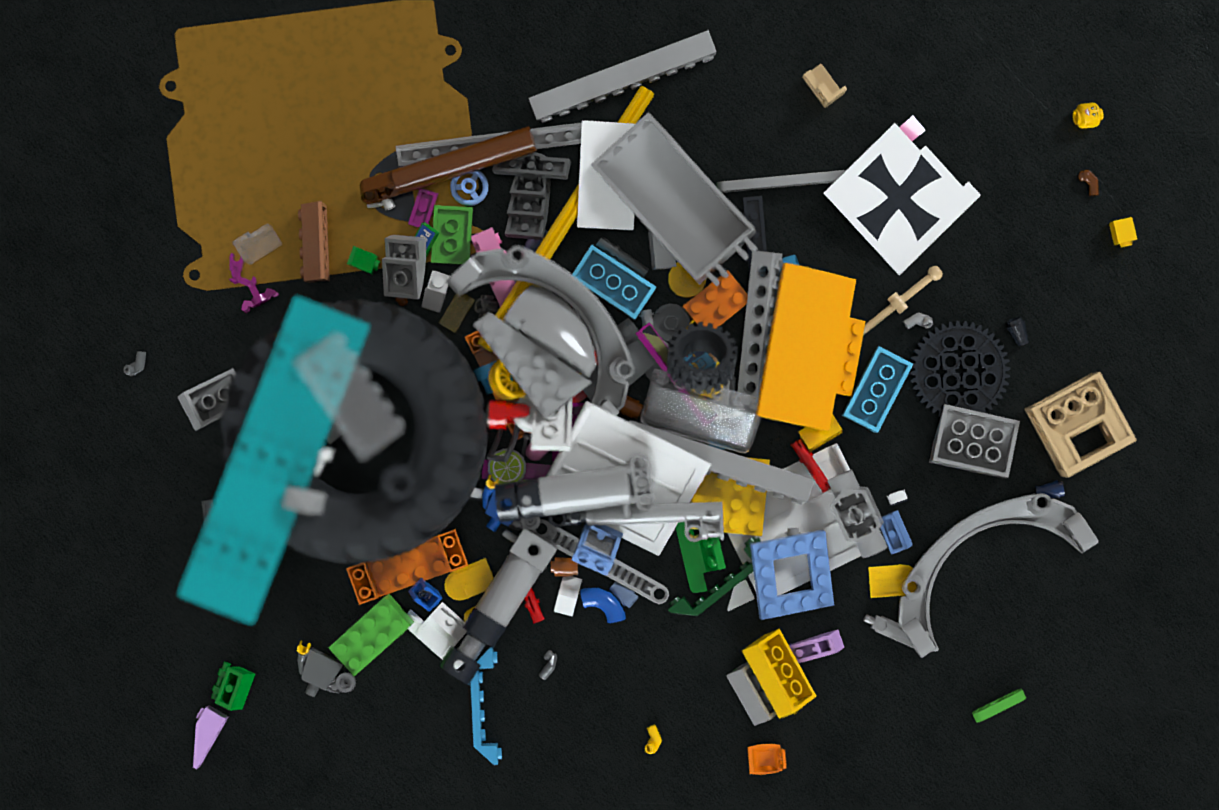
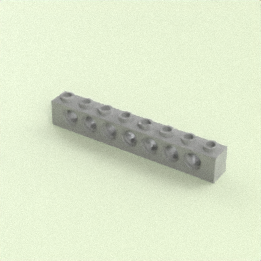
[736,251,783,408]

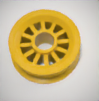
[488,359,526,400]

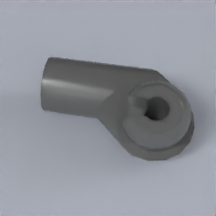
[124,351,146,376]

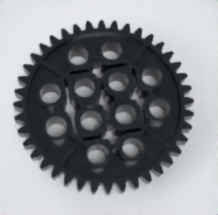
[909,321,1011,417]

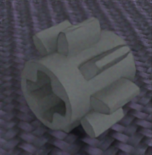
[475,295,499,318]

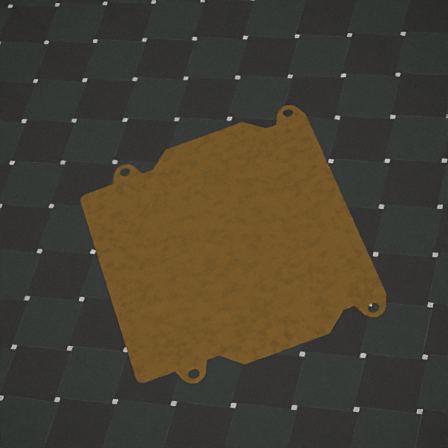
[159,0,483,291]

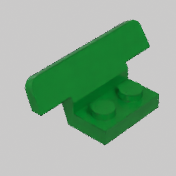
[676,522,726,593]

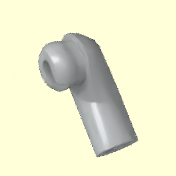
[903,313,933,329]

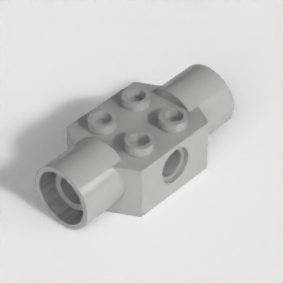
[827,470,887,558]

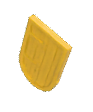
[444,558,494,601]
[868,564,916,598]

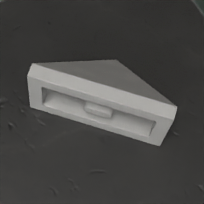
[282,487,326,514]

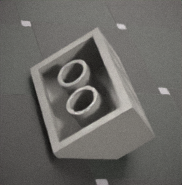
[726,662,777,726]

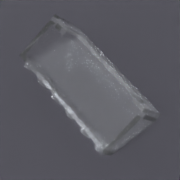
[293,331,405,461]
[640,368,762,453]

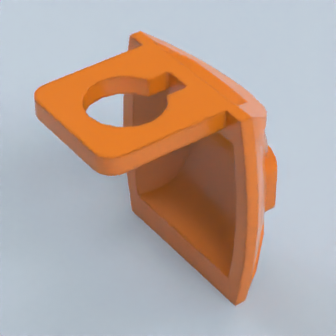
[748,744,786,775]

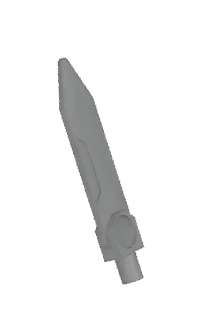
[863,614,939,651]

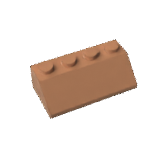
[298,201,330,282]

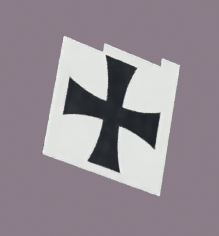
[824,123,981,275]

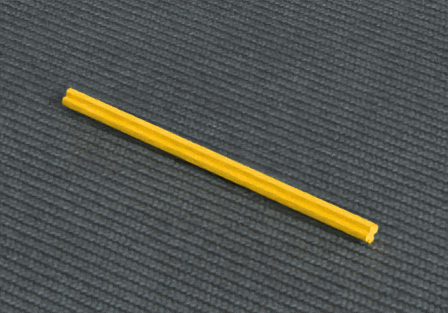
[478,86,654,352]

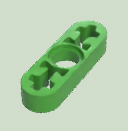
[972,689,1026,722]

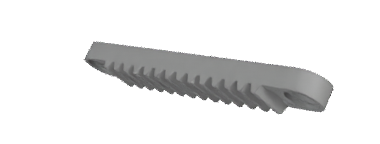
[532,519,669,604]

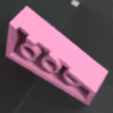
[471,228,515,307]

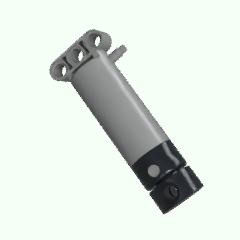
[495,453,654,522]

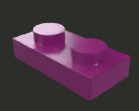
[408,188,438,228]

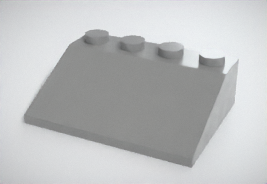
[929,404,1020,479]

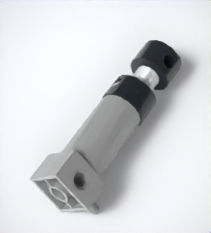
[438,528,557,685]

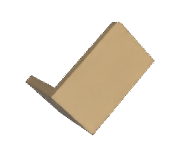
[803,64,847,108]

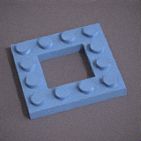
[750,530,834,620]

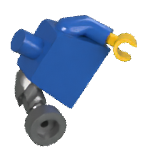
[482,475,540,532]

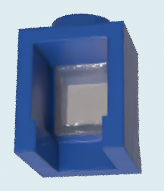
[409,577,442,612]

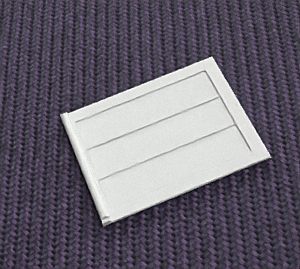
[545,402,711,556]
[728,443,886,596]

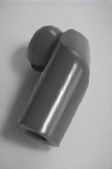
[539,650,557,680]

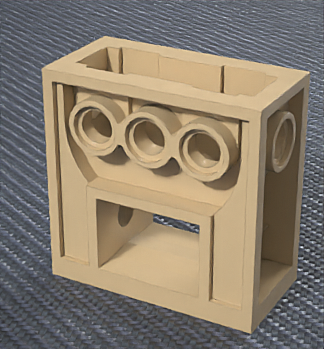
[1025,372,1137,477]

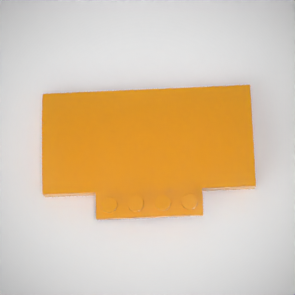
[756,263,866,431]

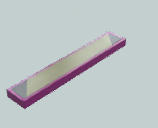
[635,322,718,426]

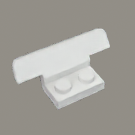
[407,602,467,669]

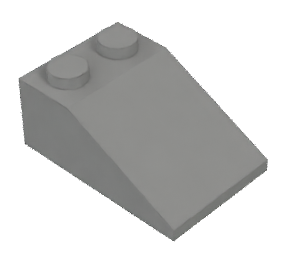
[178,369,235,431]

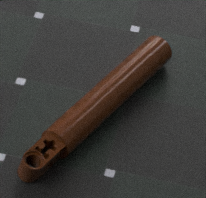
[359,126,537,204]

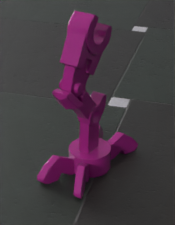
[229,253,279,313]

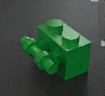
[211,661,255,710]

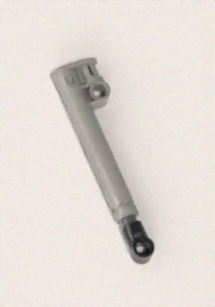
[549,502,724,542]

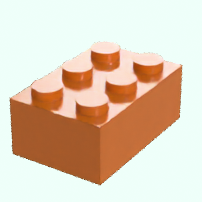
[683,270,748,329]

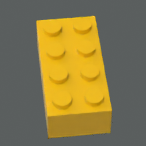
[742,629,816,718]

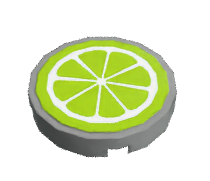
[488,449,526,484]

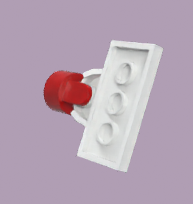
[487,395,572,451]

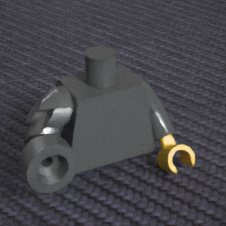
[297,641,356,697]

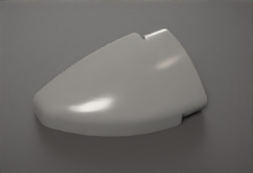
[505,284,596,377]

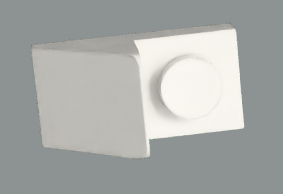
[422,270,451,313]

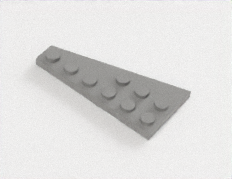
[474,312,592,418]

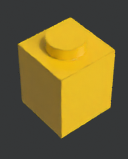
[1109,217,1137,247]

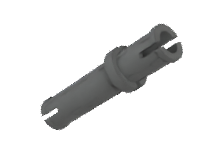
[596,236,649,278]

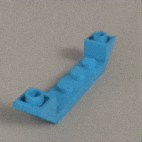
[471,647,502,765]

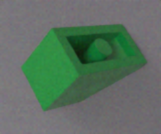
[347,246,381,275]

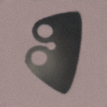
[369,151,415,222]

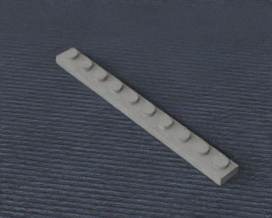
[396,123,582,166]

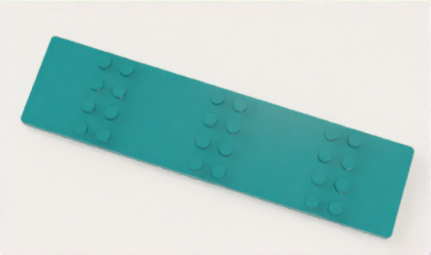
[179,297,370,624]

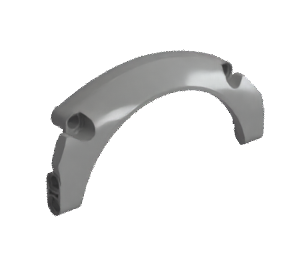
[446,246,634,416]
[898,494,1098,658]

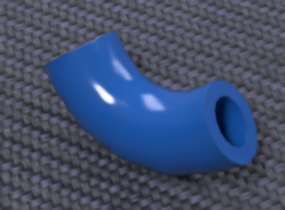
[580,588,626,623]

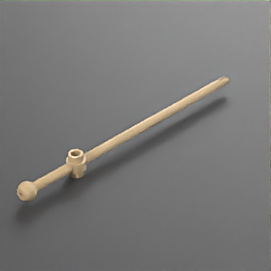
[863,266,943,336]

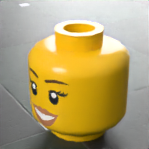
[1073,103,1103,129]

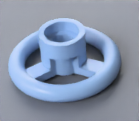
[450,170,488,206]

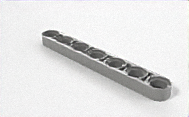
[716,170,846,193]

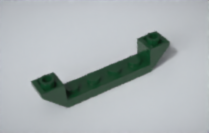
[668,536,761,616]

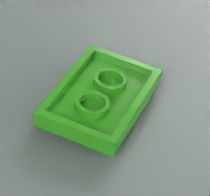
[431,205,473,265]

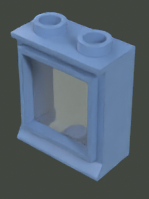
[571,522,623,576]

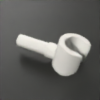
[367,199,395,211]
[314,448,333,475]

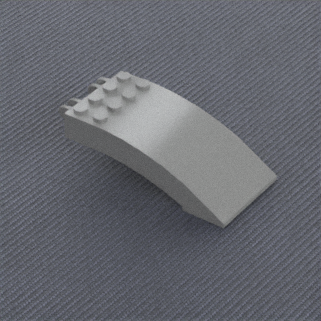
[591,112,757,286]

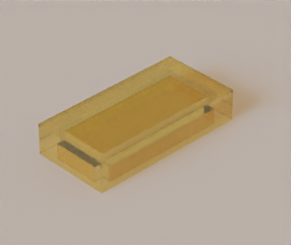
[439,293,475,333]

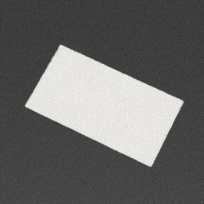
[577,121,635,230]

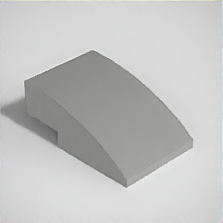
[382,235,426,299]

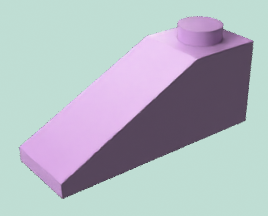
[789,629,844,663]
[193,705,229,769]

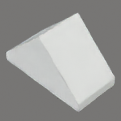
[554,577,582,616]

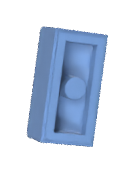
[880,511,912,554]

